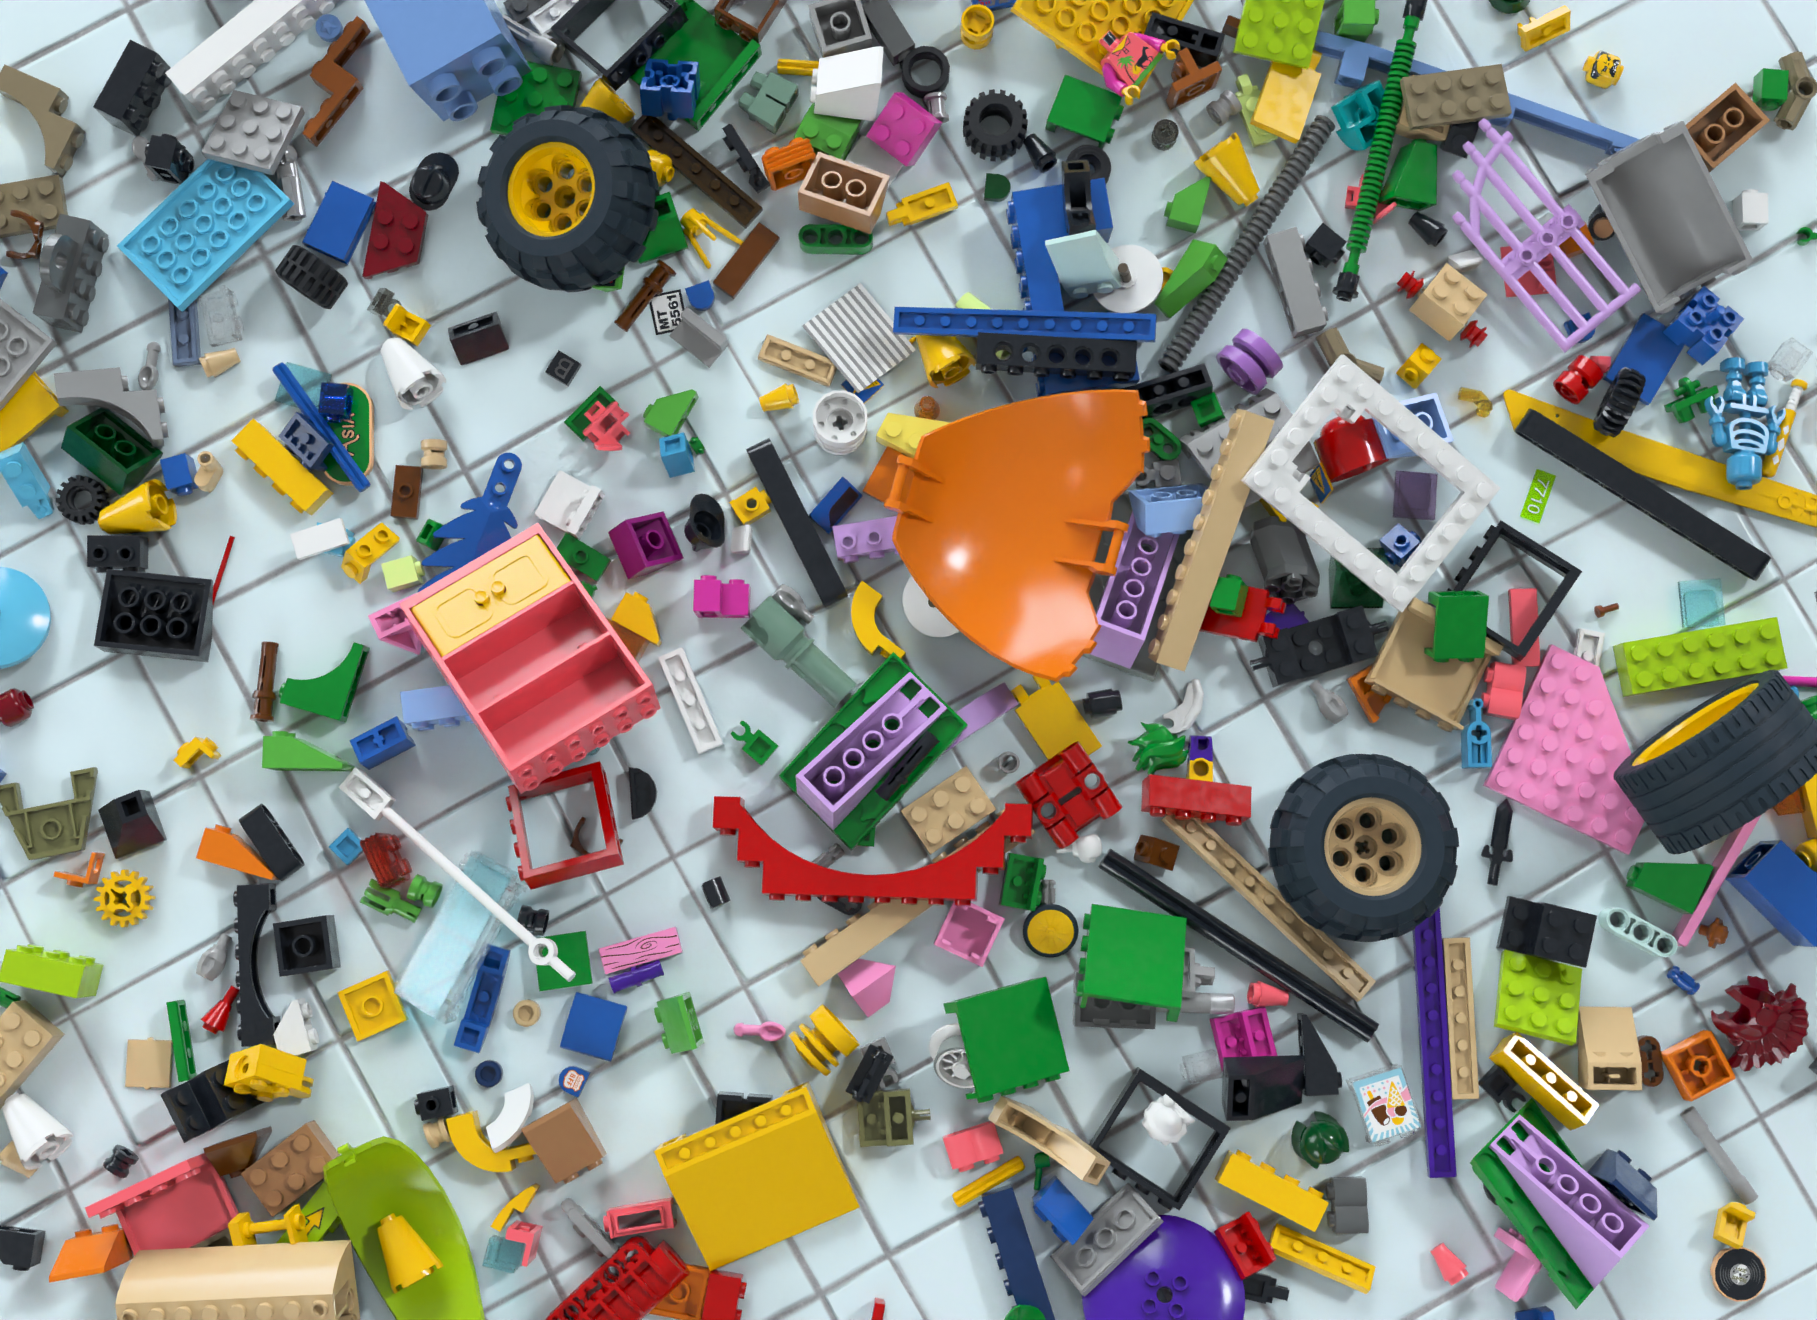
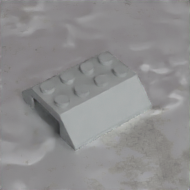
[1179,388,1319,509]

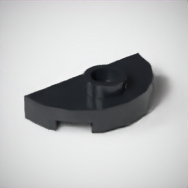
[628,767,657,820]

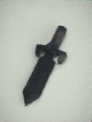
[1481,799,1513,886]

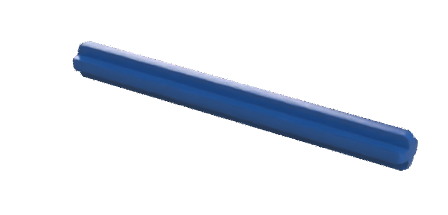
[272,362,370,492]

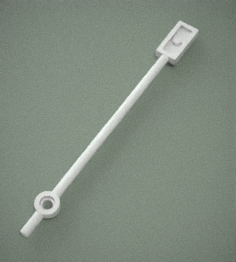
[339,767,576,982]

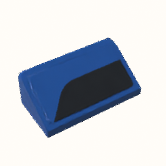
[809,477,863,534]

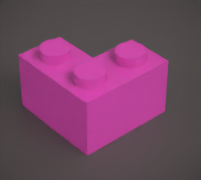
[693,575,751,618]

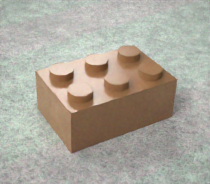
[1686,82,1770,173]
[241,1120,340,1217]

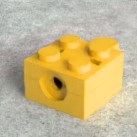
[224,1044,314,1102]

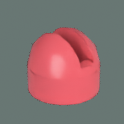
[1590,356,1611,373]

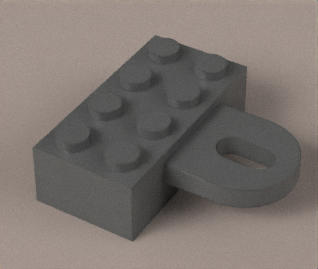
[33,214,109,333]

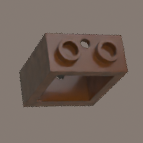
[714,0,787,44]

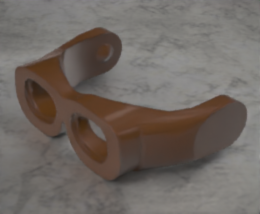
[6,210,44,259]
[570,817,623,855]

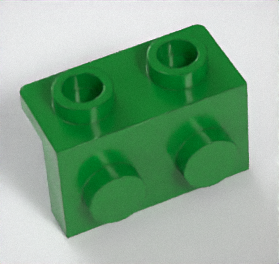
[999,853,1046,911]

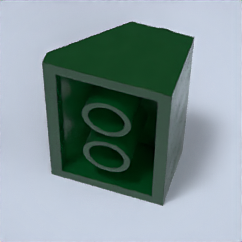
[61,408,163,496]

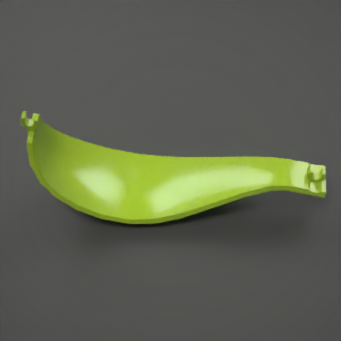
[323,1136,485,1320]

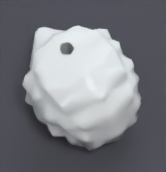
[1142,1094,1195,1146]

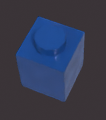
[160,453,199,496]

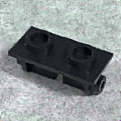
[845,1044,894,1104]

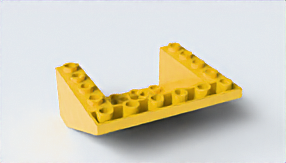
[654,1081,860,1271]

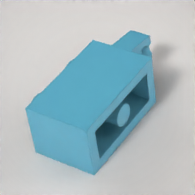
[0,442,54,519]

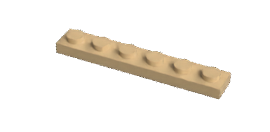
[1442,937,1479,1100]

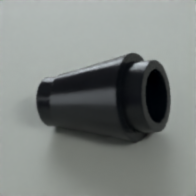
[1023,133,1057,173]
[1408,211,1448,247]

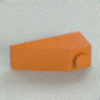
[196,824,279,880]

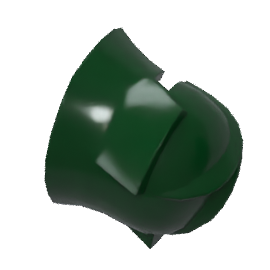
[1291,1111,1349,1169]

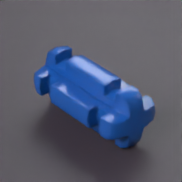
[1667,966,1700,995]

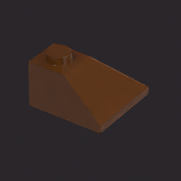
[203,1126,272,1179]

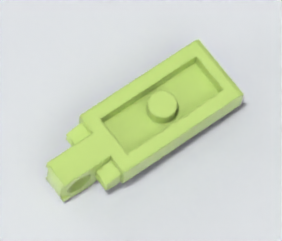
[1235,74,1278,147]

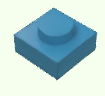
[329,828,368,865]

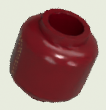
[0,688,34,727]

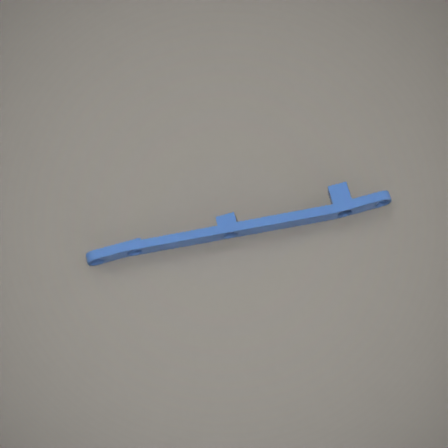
[1313,31,1640,155]

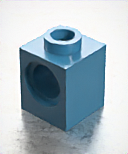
[659,432,695,478]

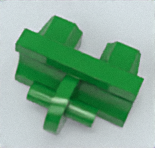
[1664,377,1719,423]

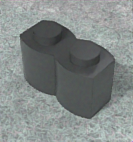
[1325,1176,1369,1234]

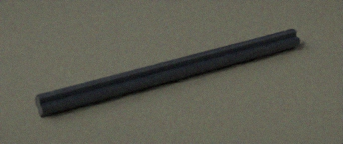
[1098,849,1379,1042]

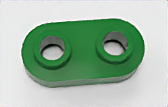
[1143,418,1182,461]

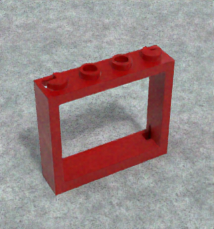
[506,761,624,890]

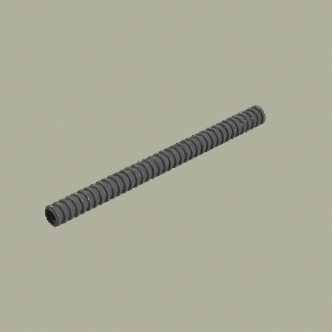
[1158,115,1335,373]

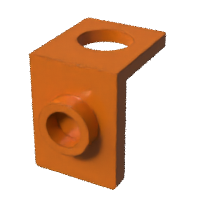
[53,852,105,887]

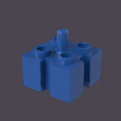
[640,59,700,121]
[1662,286,1744,365]

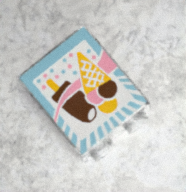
[1346,1063,1422,1146]

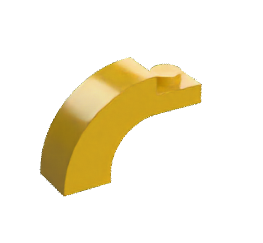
[851,581,906,660]

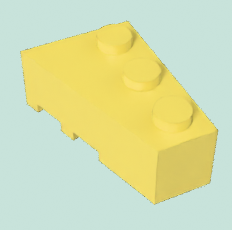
[876,413,950,458]

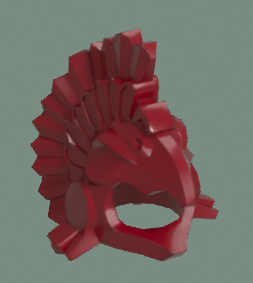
[1711,976,1809,1072]

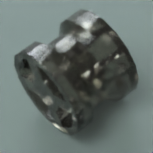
[1151,119,1179,151]

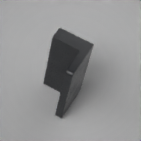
[448,311,509,365]

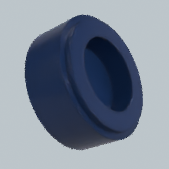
[475,1060,503,1088]

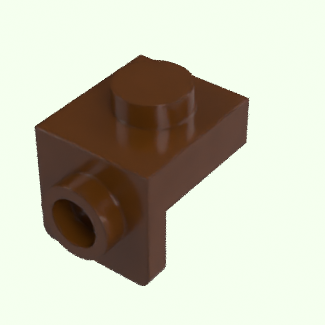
[1134,835,1180,871]

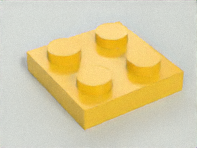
[337,970,409,1042]

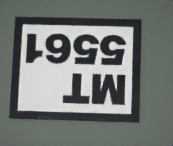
[649,289,685,335]

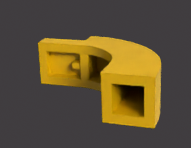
[446,1111,536,1172]

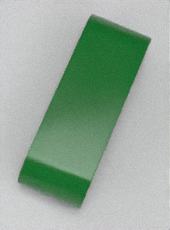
[798,224,873,255]

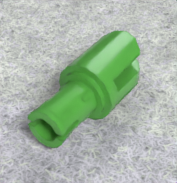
[360,879,422,923]

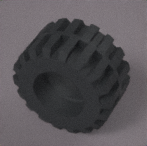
[963,89,1028,162]
[275,245,348,309]

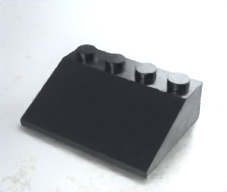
[94,569,213,662]

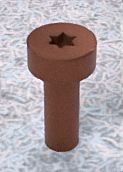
[1594,603,1619,618]

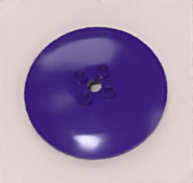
[1082,1215,1245,1320]

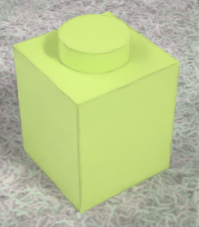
[381,555,425,592]

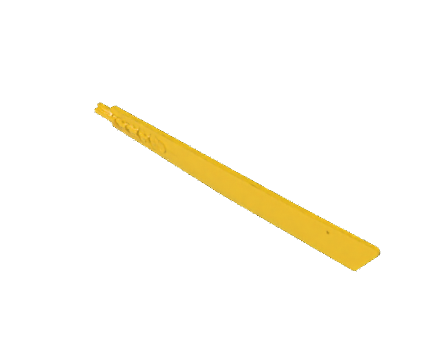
[1503,389,1817,528]

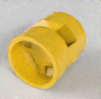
[960,4,994,50]

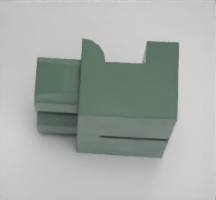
[738,71,799,135]

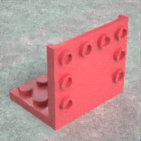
[85,1153,239,1256]

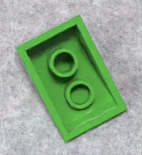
[794,103,865,160]
[262,731,355,771]
[654,992,704,1054]

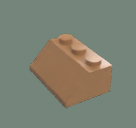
[798,152,890,234]

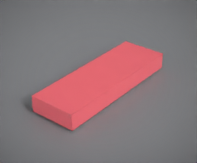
[1508,588,1541,667]

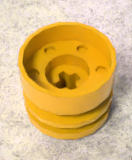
[789,1004,860,1076]

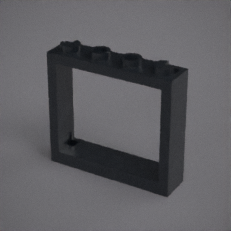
[550,0,689,91]
[1447,520,1582,662]
[1088,1067,1231,1211]

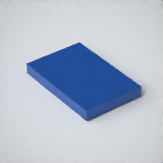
[1603,313,1685,405]

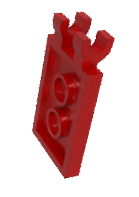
[1199,586,1286,642]

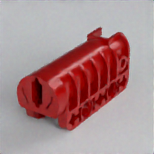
[545,1235,690,1320]

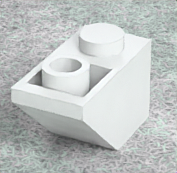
[273,998,319,1056]

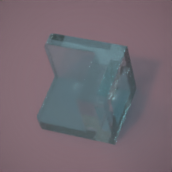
[482,1235,524,1273]

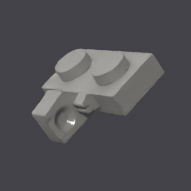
[1182,947,1215,998]

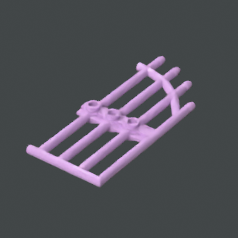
[1452,118,1641,353]

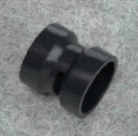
[517,905,549,936]

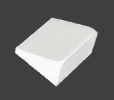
[1448,250,1483,273]
[731,525,753,555]

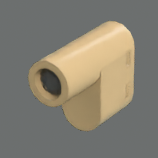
[194,451,223,493]

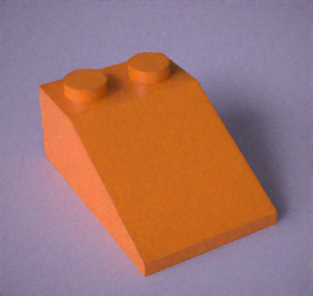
[49,1224,133,1283]

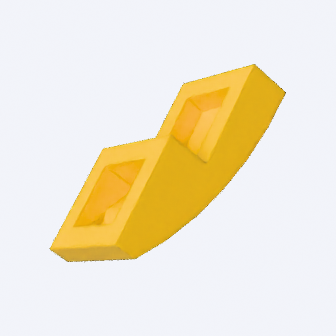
[490,1183,540,1232]

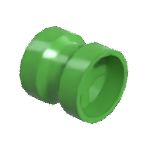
[407,874,443,908]

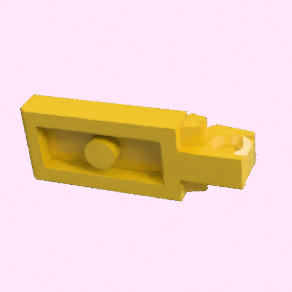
[886,182,958,226]

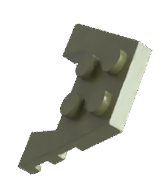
[0,767,98,860]

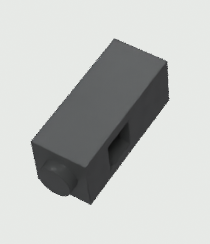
[862,0,915,66]

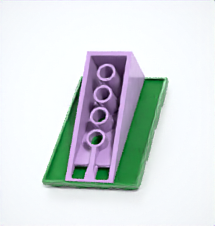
[779,652,968,851]
[1470,1098,1649,1309]

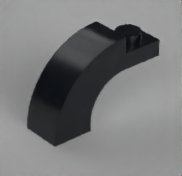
[1062,160,1096,235]

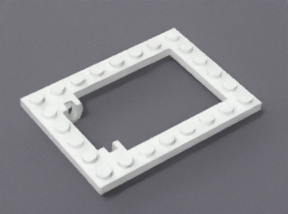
[1241,354,1500,612]

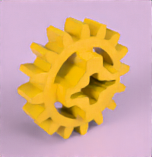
[94,870,156,927]

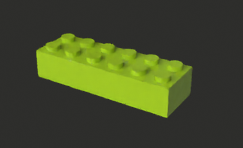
[1613,617,1788,697]

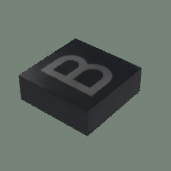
[545,350,582,387]

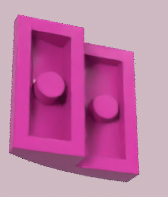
[1209,1007,1277,1071]

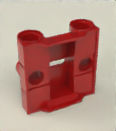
[1015,741,1122,850]

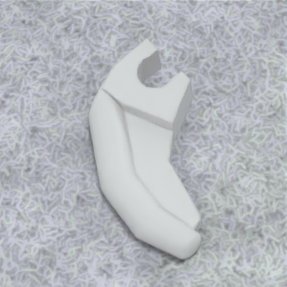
[1162,679,1204,734]

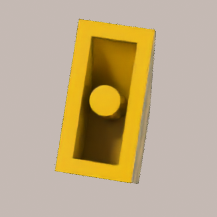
[611,592,662,647]

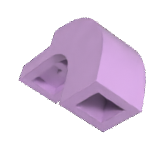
[942,682,1018,755]

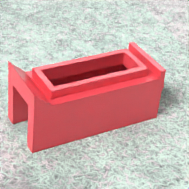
[603,1197,677,1239]

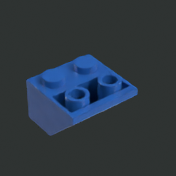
[1032,1176,1094,1245]

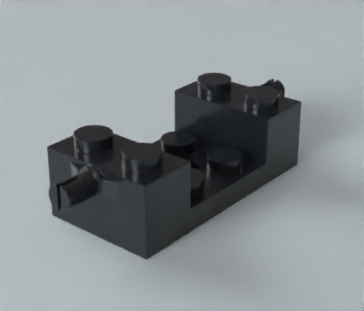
[1250,605,1389,688]

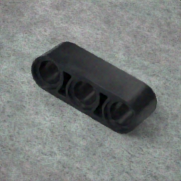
[239,803,305,881]

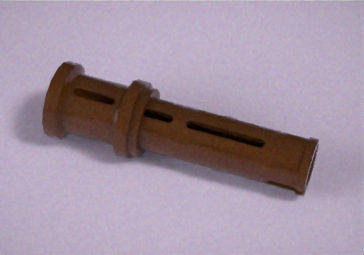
[614,259,677,332]
[250,641,279,722]

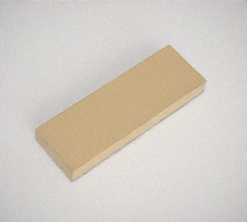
[758,334,837,387]

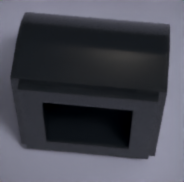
[701,876,731,909]

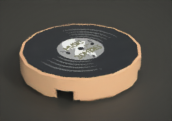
[1710,1247,1767,1301]

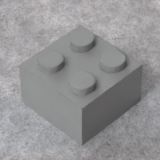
[808,0,872,58]

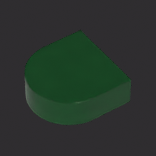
[984,173,1011,202]

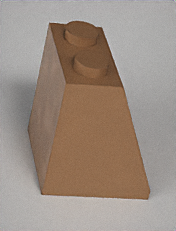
[521,1097,607,1184]

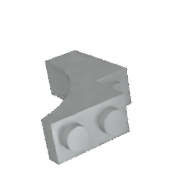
[54,367,169,447]

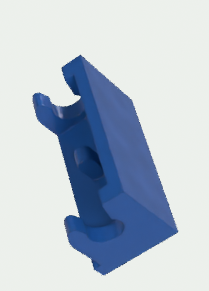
[349,716,416,770]

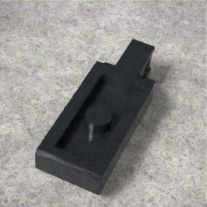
[722,124,770,194]
[1243,1272,1290,1304]

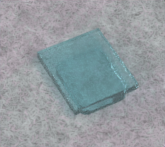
[275,362,332,412]
[1678,579,1726,628]

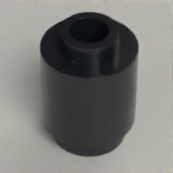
[1082,689,1122,719]

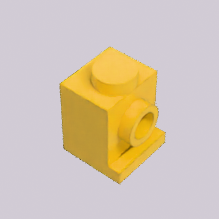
[729,487,772,525]

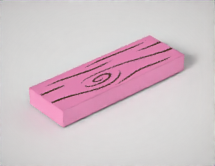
[599,927,683,974]

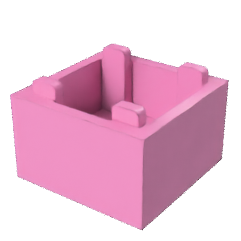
[934,901,1005,967]

